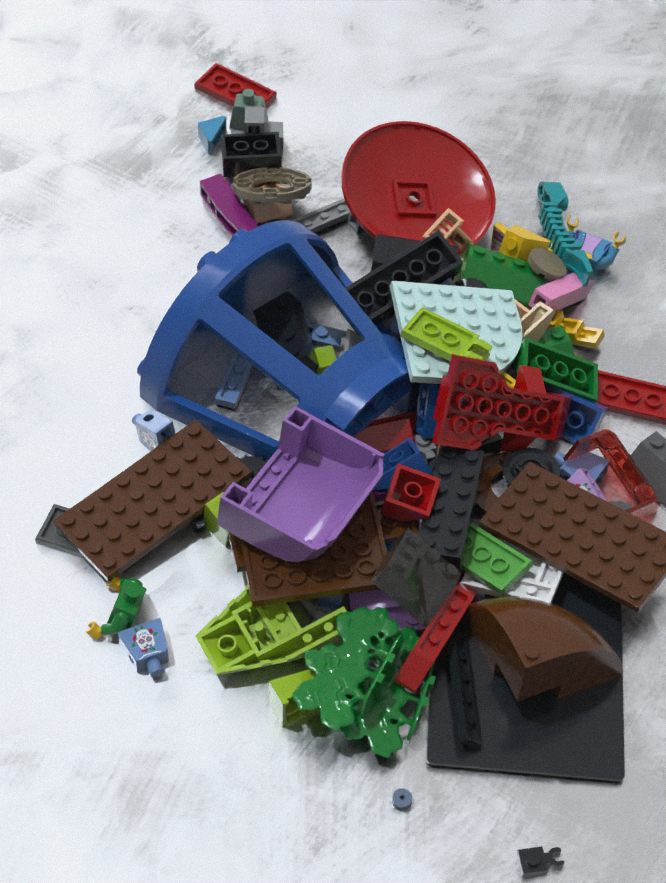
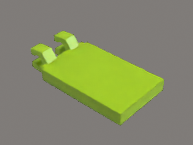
[400,307,493,361]

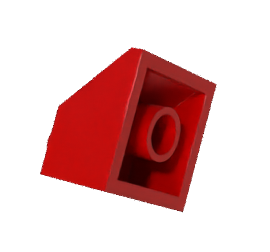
[380,464,441,522]

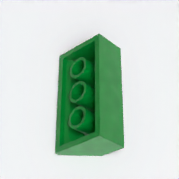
[460,244,546,308]
[511,337,598,402]

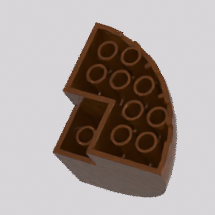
[463,597,623,701]

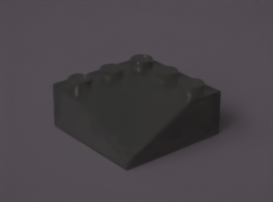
[371,528,461,627]

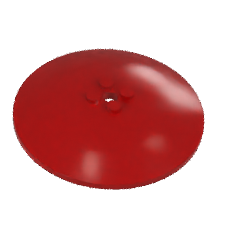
[341,121,496,255]

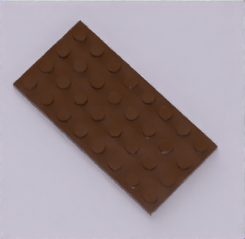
[53,420,253,582]
[479,462,666,613]

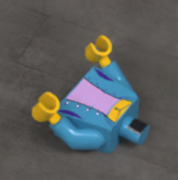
[565,215,626,275]

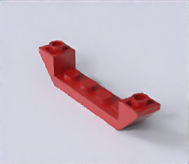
[394,581,476,693]

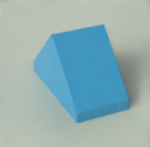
[198,116,227,155]

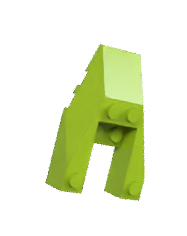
[195,584,347,676]

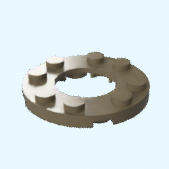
[232,167,312,204]

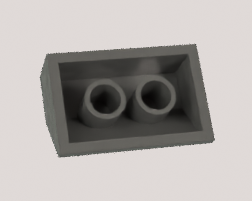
[622,431,666,508]

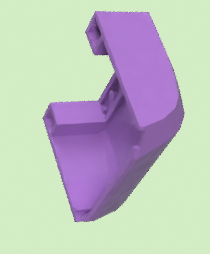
[217,406,384,562]

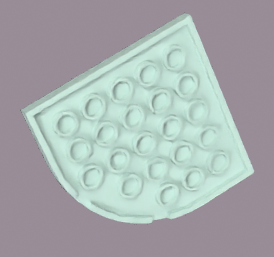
[390,281,522,384]

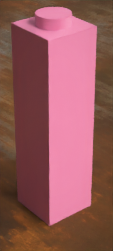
[528,273,594,311]

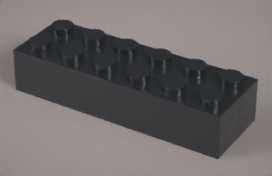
[335,230,463,336]
[415,445,484,575]

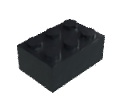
[221,132,282,177]

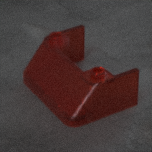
[563,429,660,518]

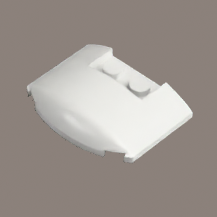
[461,537,563,603]

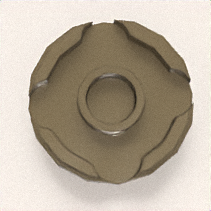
[527,247,566,281]

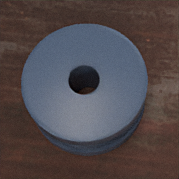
[392,788,412,811]

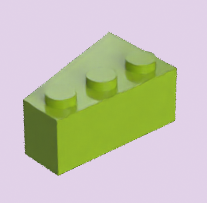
[269,669,320,727]

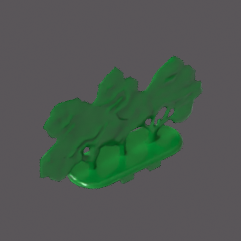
[292,607,404,731]
[340,626,436,758]

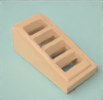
[422,208,464,241]

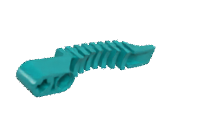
[537,181,593,286]

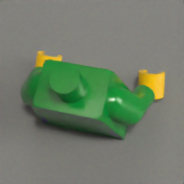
[85,576,147,640]

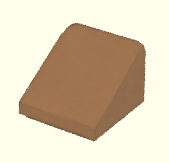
[450,226,474,253]

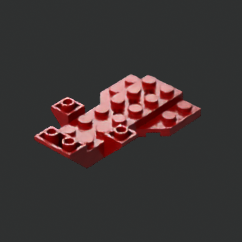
[432,354,572,453]

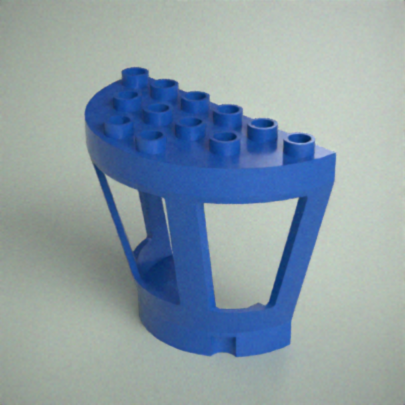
[137,220,420,460]

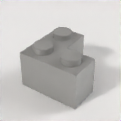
[244,107,284,152]

